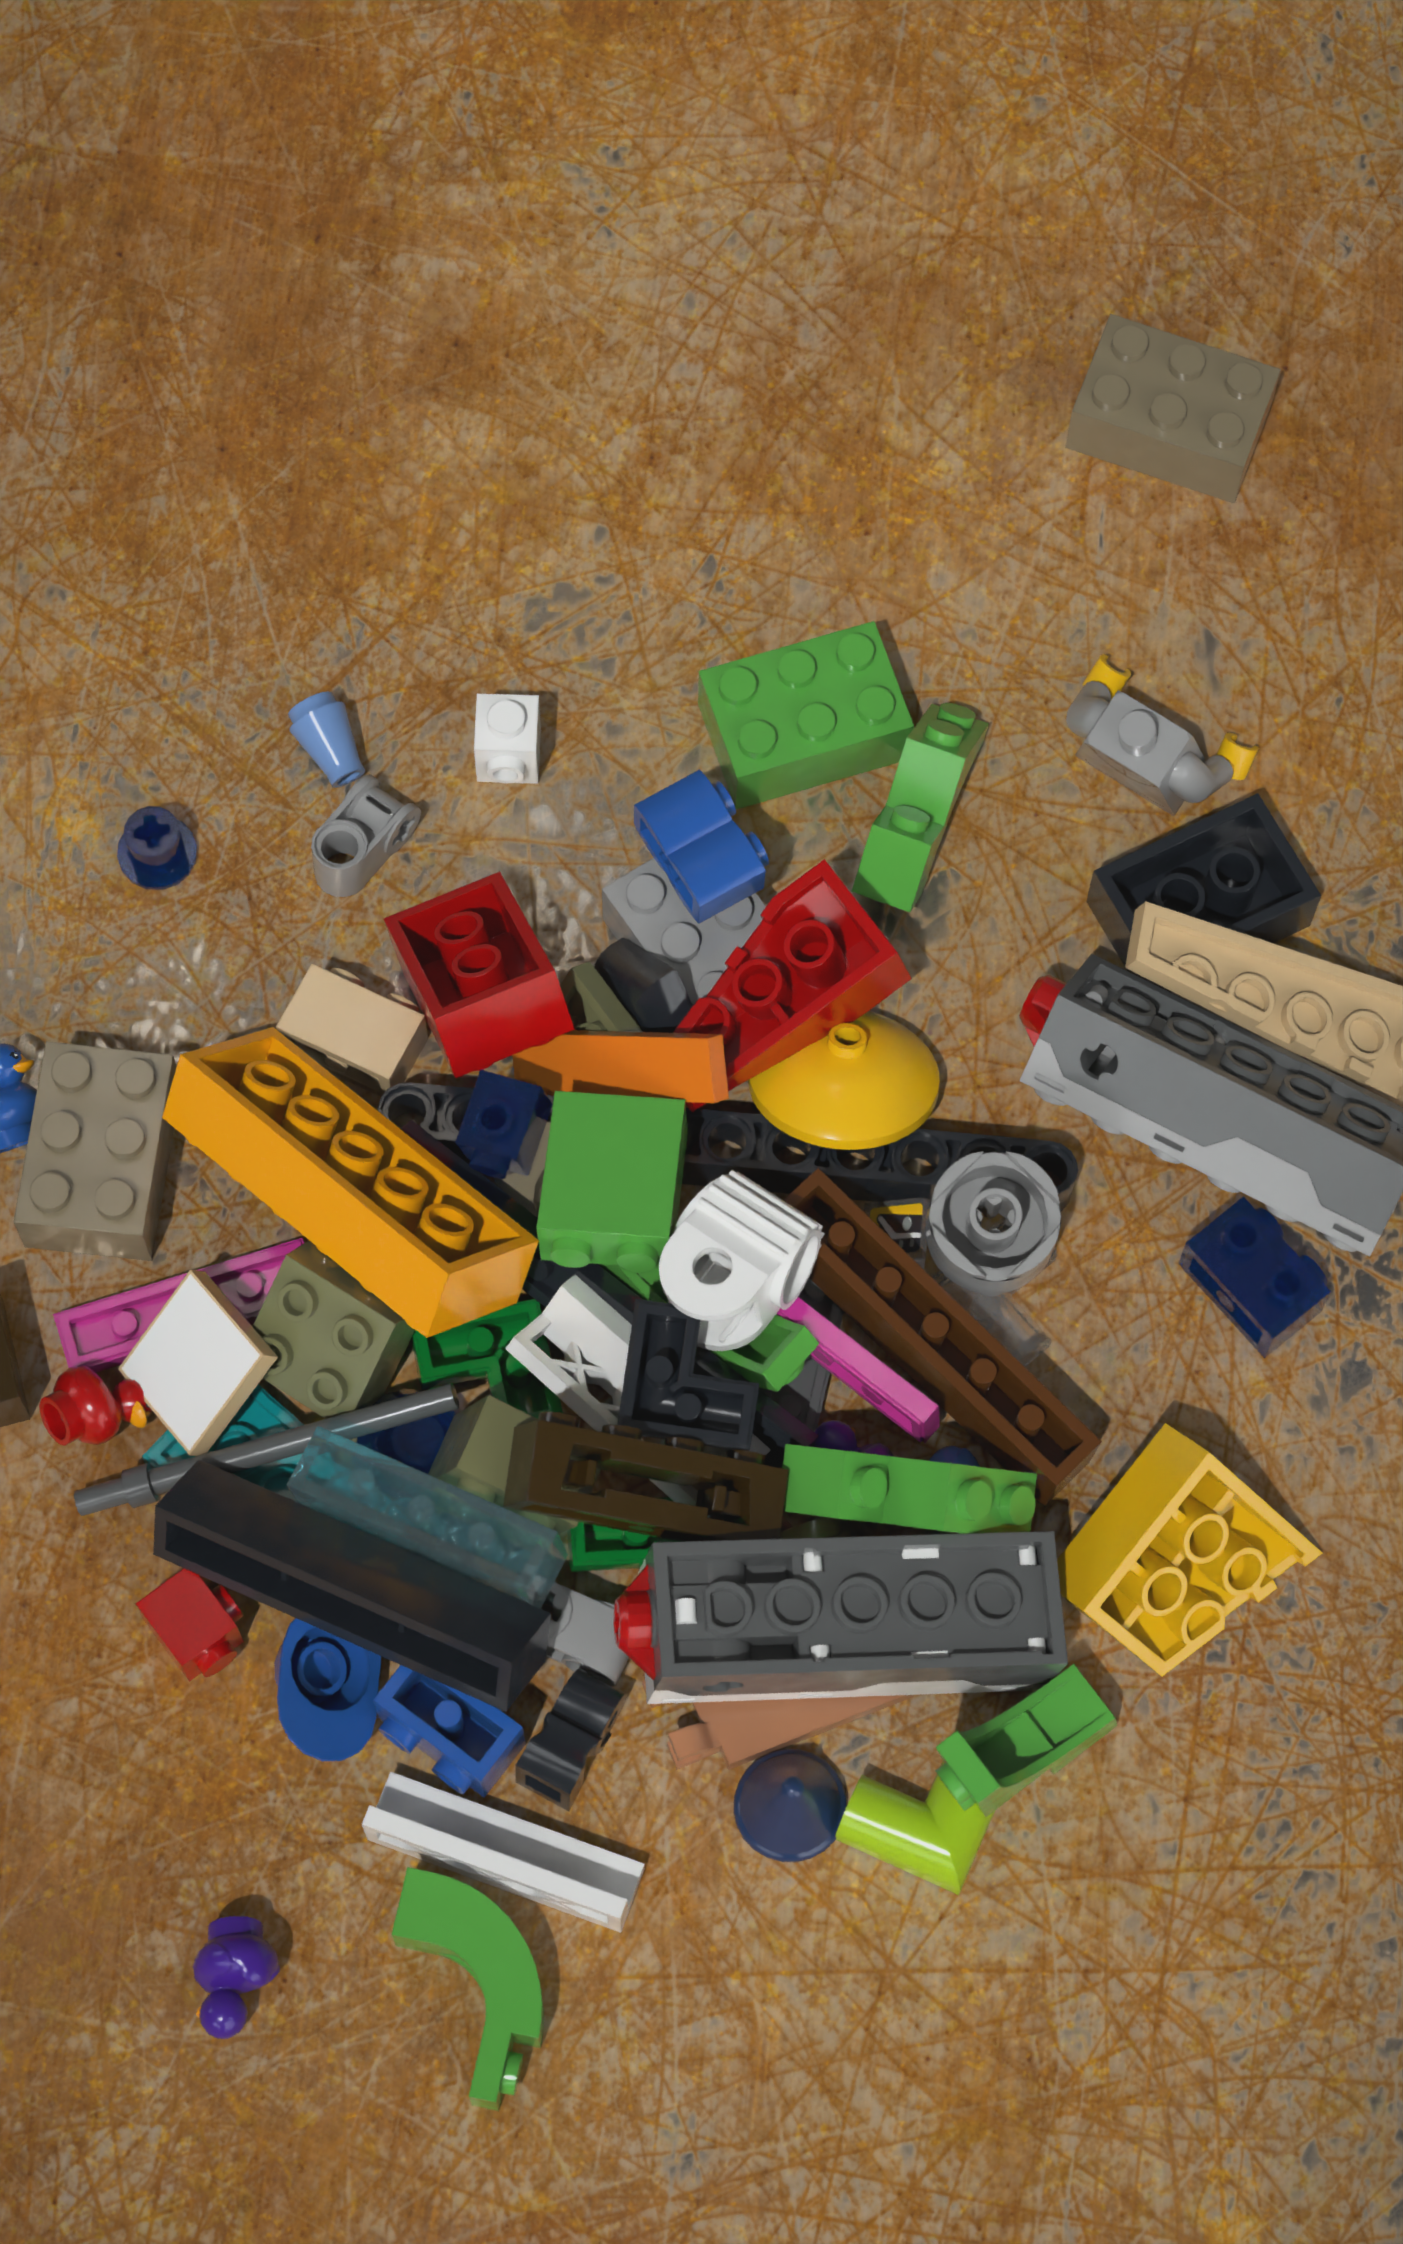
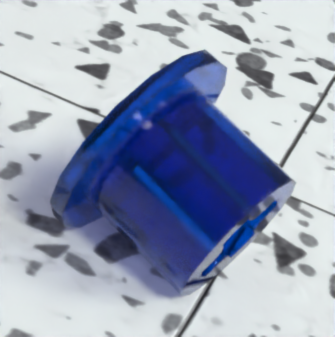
[117,806,198,890]

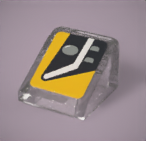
[864,1198,930,1269]

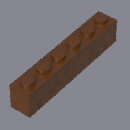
[783,1168,1102,1507]

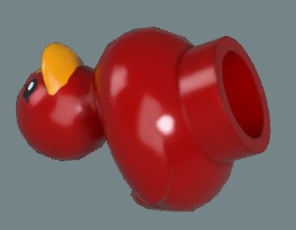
[39,1366,152,1446]

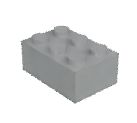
[602,858,766,1005]

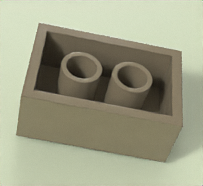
[1065,314,1281,504]
[13,1041,177,1261]

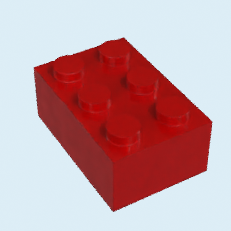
[383,871,575,1078]

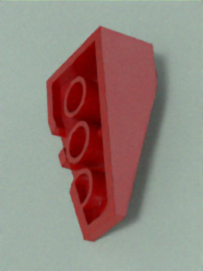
[673,859,912,1112]

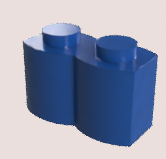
[634,770,769,924]

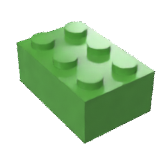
[698,621,914,810]

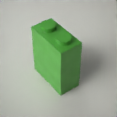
[536,1091,688,1272]

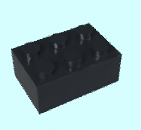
[1086,793,1321,993]

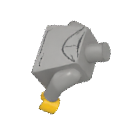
[1066,654,1259,816]

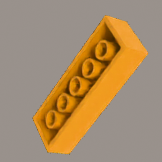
[162,1027,539,1338]

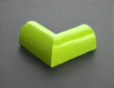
[835,1761,995,1895]

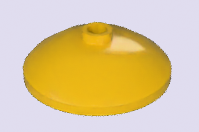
[748,1011,940,1150]

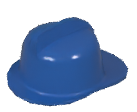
[274,1618,381,1762]

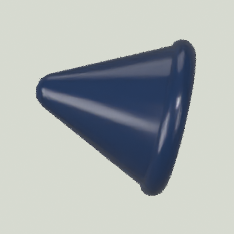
[733,1749,847,1862]

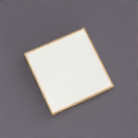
[118,1269,278,1456]

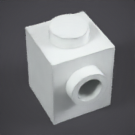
[474,694,541,784]

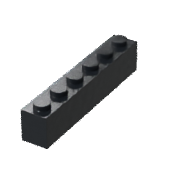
[153,1459,551,1712]

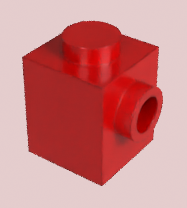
[135,1568,244,1682]

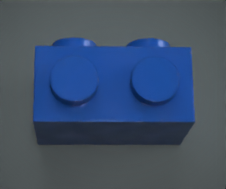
[373,1665,526,1798]

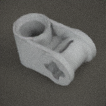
[311,774,421,897]
[514,1579,629,1686]

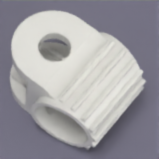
[659,1170,824,1351]

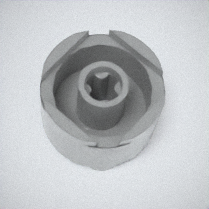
[925,1151,1061,1297]

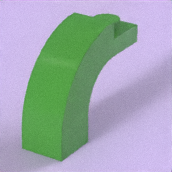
[392,1867,544,2111]

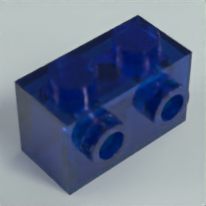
[1178,1196,1331,1358]

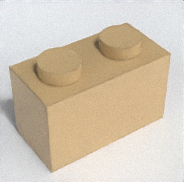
[276,964,428,1097]

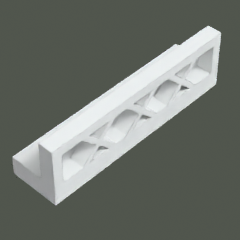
[506,1274,771,1518]
[362,1772,645,1933]

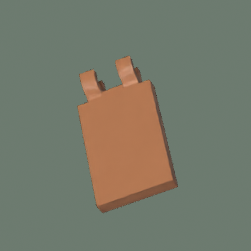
[642,1672,914,1770]

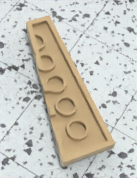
[1125,902,1403,1107]

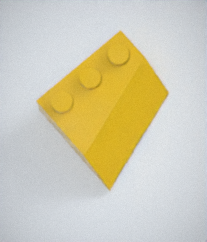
[1057,1423,1322,1676]

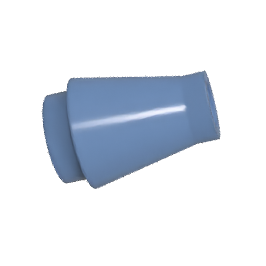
[288,691,365,788]

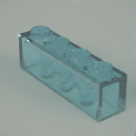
[287,1426,568,1609]

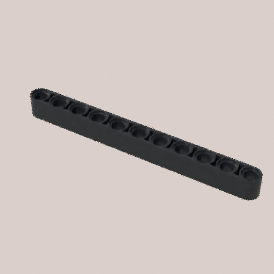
[378,1082,1078,1211]

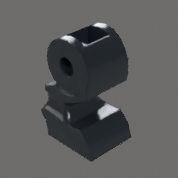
[515,1668,627,1811]

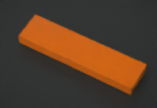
[512,1030,729,1103]

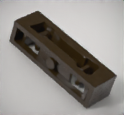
[503,1412,788,1542]

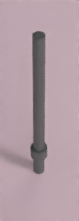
[74,1383,459,1516]

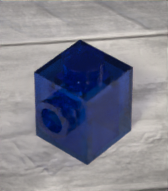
[455,1070,553,1179]

